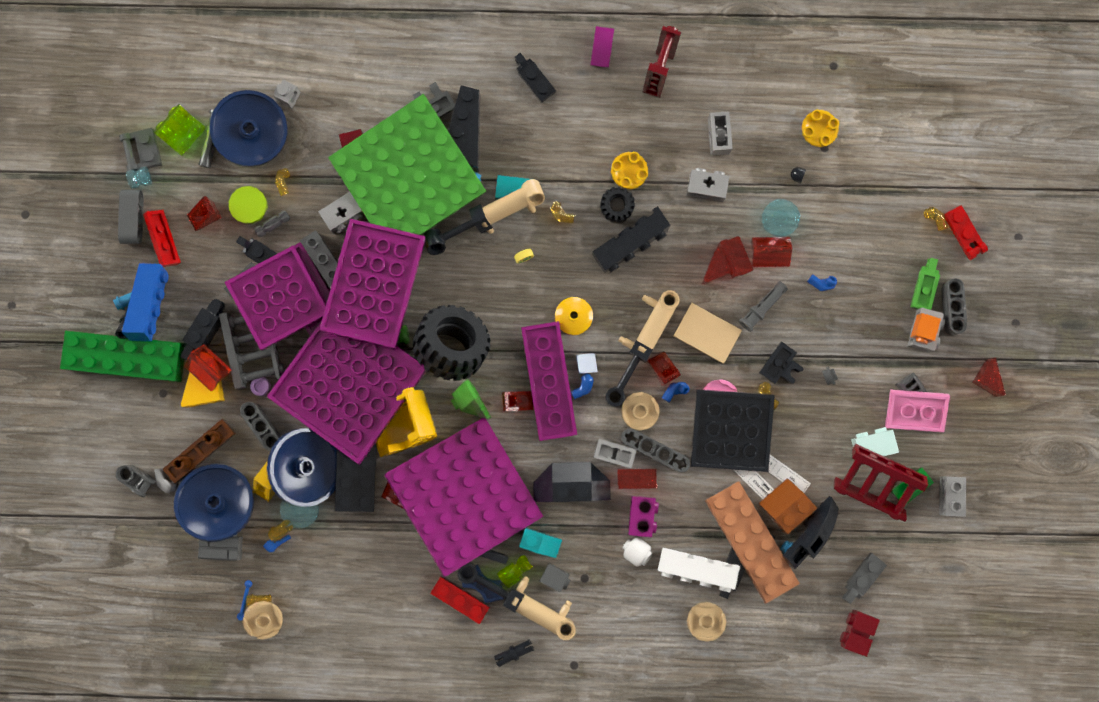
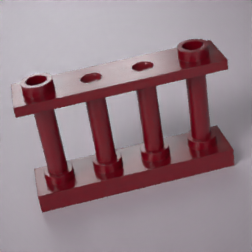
[642,26,681,98]
[834,443,928,522]

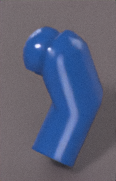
[571,373,594,400]
[662,382,690,403]

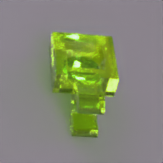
[497,555,533,588]

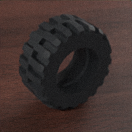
[412,305,491,381]

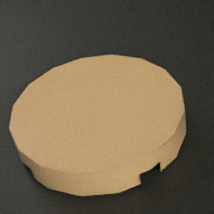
[621,392,660,431]
[243,601,283,639]
[687,602,726,642]

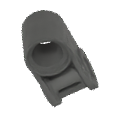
[116,465,156,498]

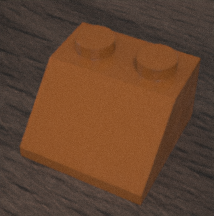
[758,478,817,534]

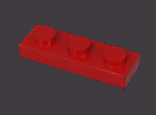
[143,210,181,267]
[430,576,490,624]

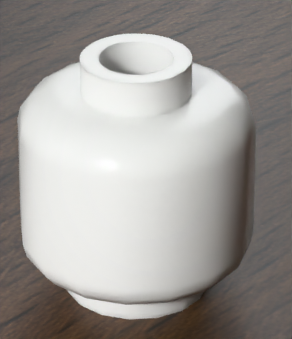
[623,537,653,567]

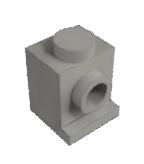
[274,80,301,109]

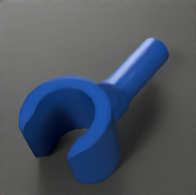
[263,534,291,552]

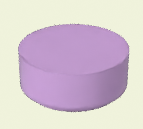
[250,377,271,396]

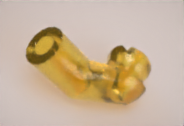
[275,168,290,196]
[550,201,575,224]
[923,207,948,231]
[758,382,779,410]

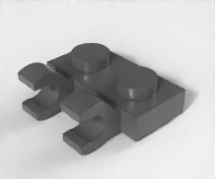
[413,82,455,118]

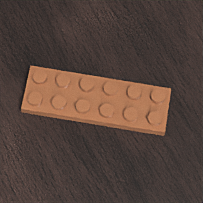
[705,481,800,604]

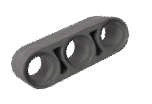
[118,190,144,244]
[941,278,967,336]
[240,402,281,451]

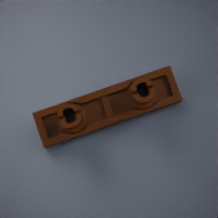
[163,419,236,484]

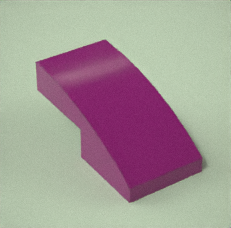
[590,26,614,68]

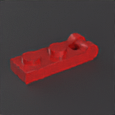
[943,205,988,260]

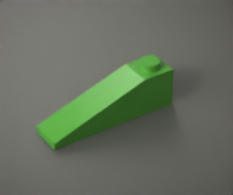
[451,380,491,419]

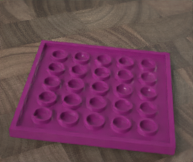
[267,321,426,464]
[384,418,544,577]

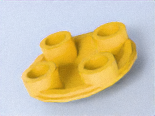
[801,109,839,147]
[611,152,648,189]

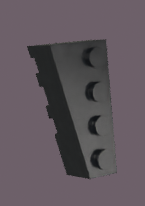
[448,85,480,172]
[592,206,671,273]

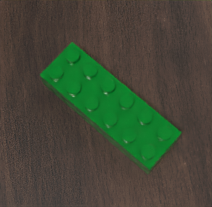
[60,331,185,383]

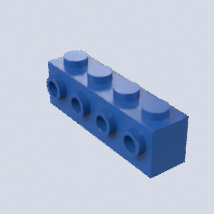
[122,263,169,341]

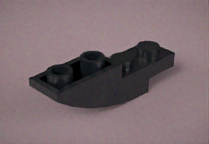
[782,496,839,569]

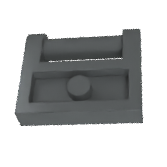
[119,128,162,173]

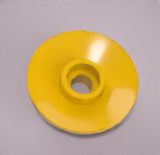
[555,297,593,335]

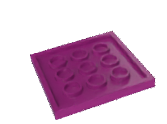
[224,246,326,350]

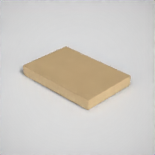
[673,303,742,364]

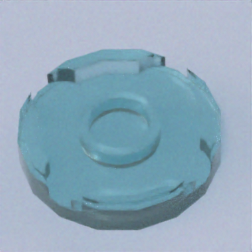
[762,199,800,237]
[280,500,319,529]

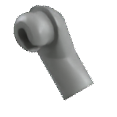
[154,468,177,493]

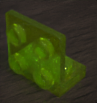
[154,104,206,156]

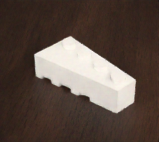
[658,548,740,592]

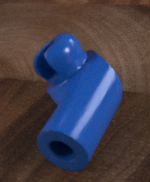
[807,274,837,291]

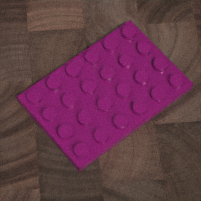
[319,219,426,349]

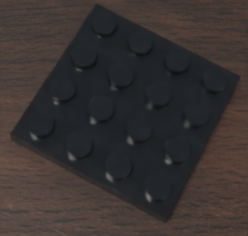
[691,389,775,472]

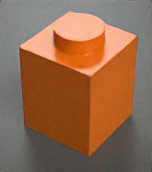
[911,313,941,345]

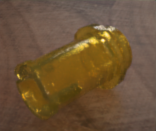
[268,520,293,541]
[246,593,272,607]

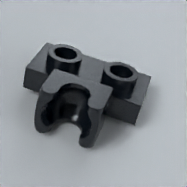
[759,341,804,385]

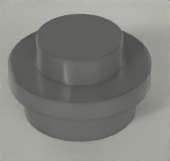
[822,366,838,385]

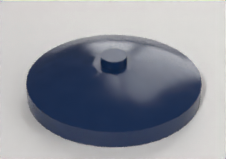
[209,90,288,167]
[267,428,337,507]
[174,464,254,542]

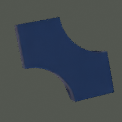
[462,564,504,603]

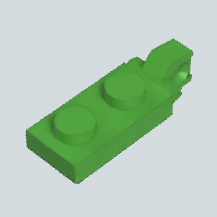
[910,258,940,310]

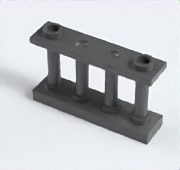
[219,312,285,390]

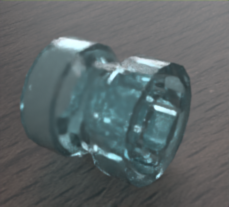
[126,166,152,189]

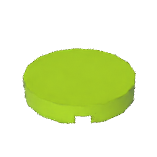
[229,186,268,224]

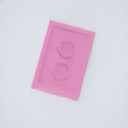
[885,390,950,432]

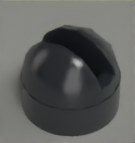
[791,167,806,183]

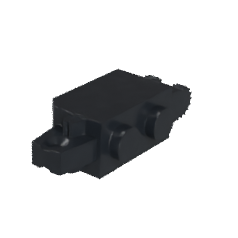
[180,299,225,361]

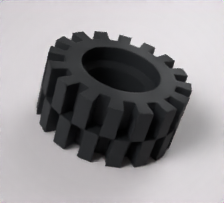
[600,186,635,223]

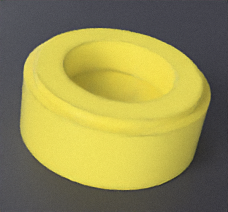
[514,249,534,264]

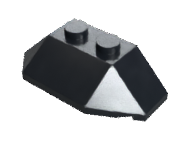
[533,462,611,502]

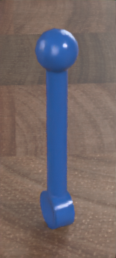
[237,580,252,620]

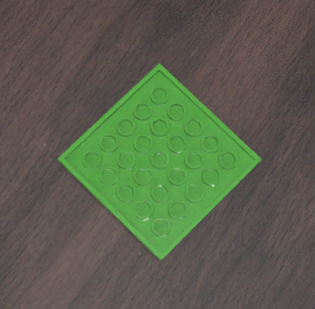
[328,94,487,235]

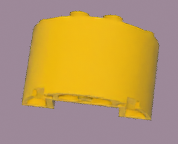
[376,387,437,457]

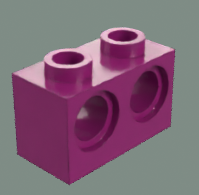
[628,496,659,538]

